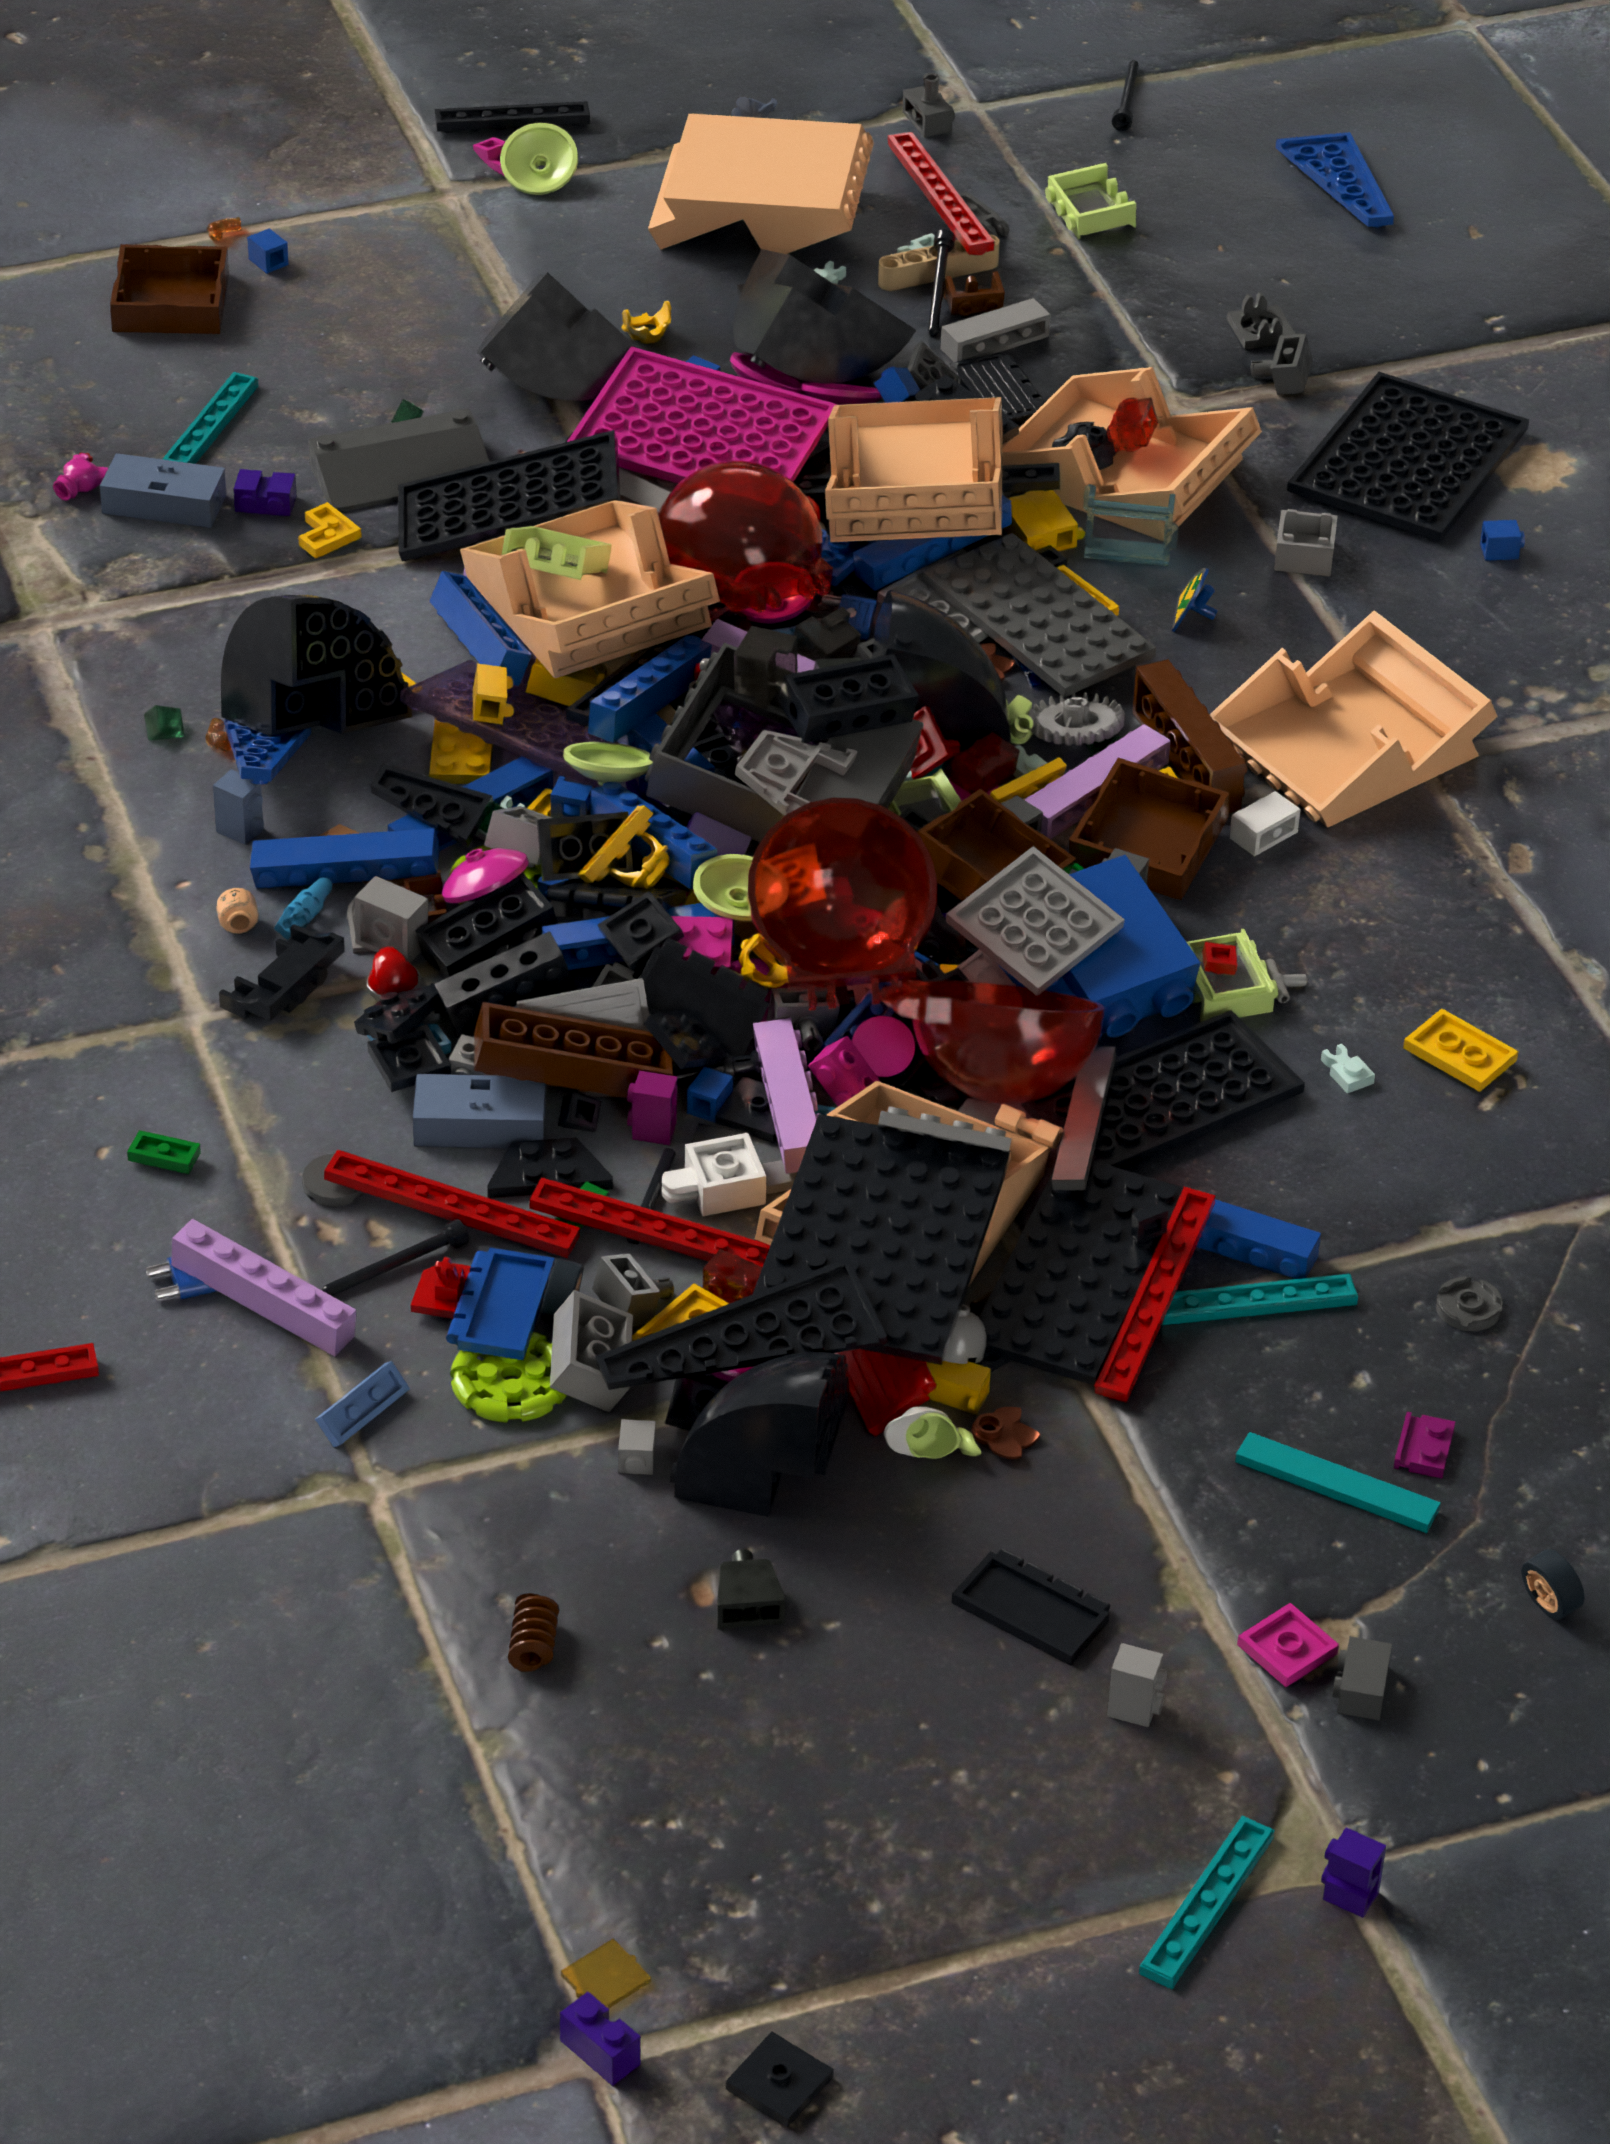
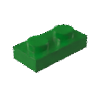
[127,1130,201,1174]

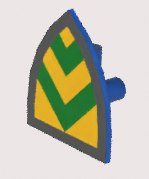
[1171,568,1218,632]

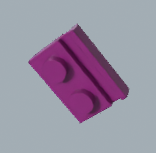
[1393,1412,1456,1479]

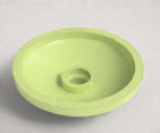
[500,123,578,195]
[563,742,653,786]
[693,854,787,922]

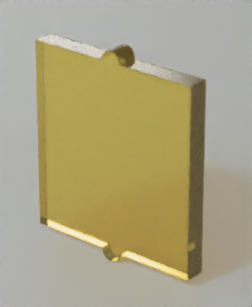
[561,1938,651,2009]

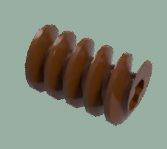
[508,1593,560,1672]

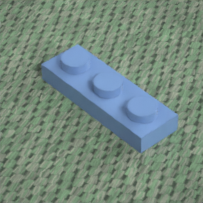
[315,1361,410,1447]

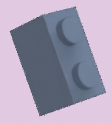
[213,769,264,845]

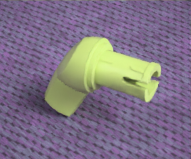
[1008,695,1033,745]

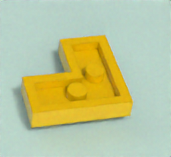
[298,502,362,559]

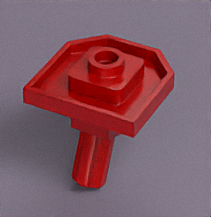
[910,706,961,780]
[410,1257,471,1319]

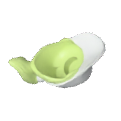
[884,1407,982,1459]

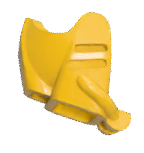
[621,301,671,344]
[609,832,670,889]
[739,934,798,988]

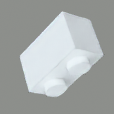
[1230,791,1301,856]

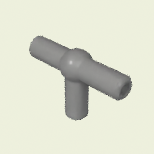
[1265,959,1308,1003]

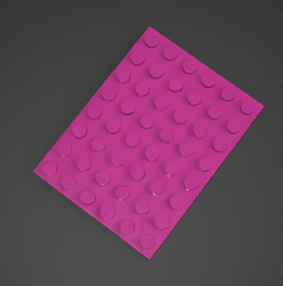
[567,346,837,511]

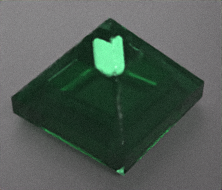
[391,399,424,423]

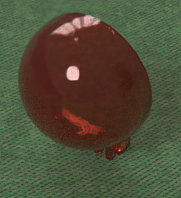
[658,460,833,613]
[747,797,937,1010]
[879,979,1105,1104]

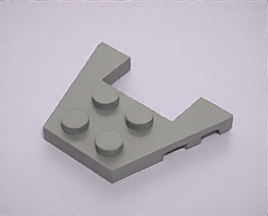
[735,730,858,830]

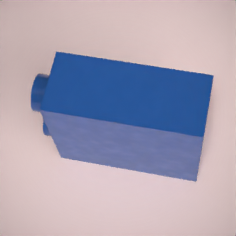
[1062,854,1201,1037]

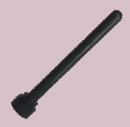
[1112,60,1139,131]
[928,229,956,336]
[322,1219,469,1296]

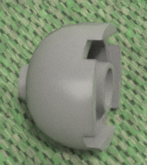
[944,1304,987,1364]

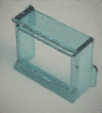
[1083,484,1178,566]

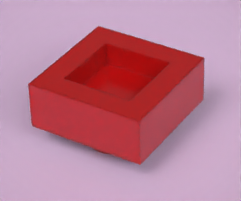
[1202,942,1238,975]

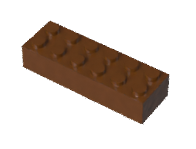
[1132,659,1247,813]
[474,1002,673,1098]

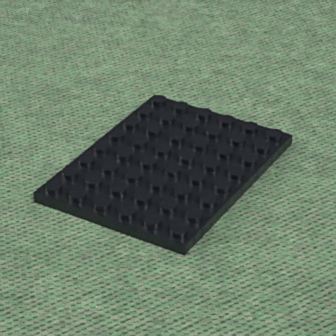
[1287,372,1529,542]
[753,1114,1011,1365]

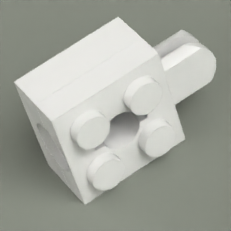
[662,1133,766,1216]

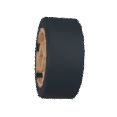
[541,1258,584,1323]
[1521,1549,1585,1620]

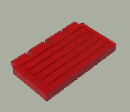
[834,1349,937,1437]

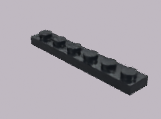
[435,101,590,133]

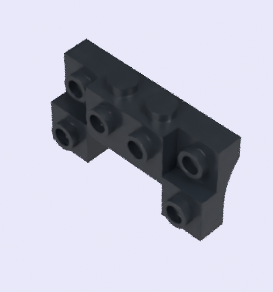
[219,924,345,1021]

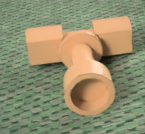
[995,1103,1063,1152]

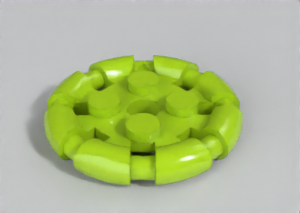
[450,1332,567,1423]

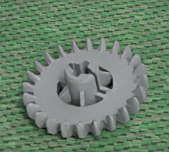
[1029,692,1125,746]

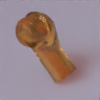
[207,217,241,241]
[205,718,231,752]

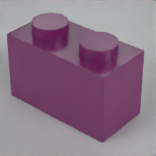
[627,1071,677,1146]

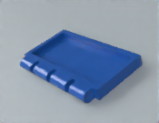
[446,1248,555,1360]

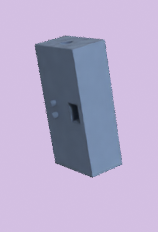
[100,453,226,528]
[413,1074,546,1148]

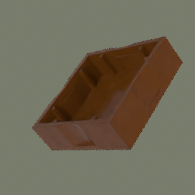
[110,244,229,334]
[1069,757,1229,900]
[905,789,1076,901]

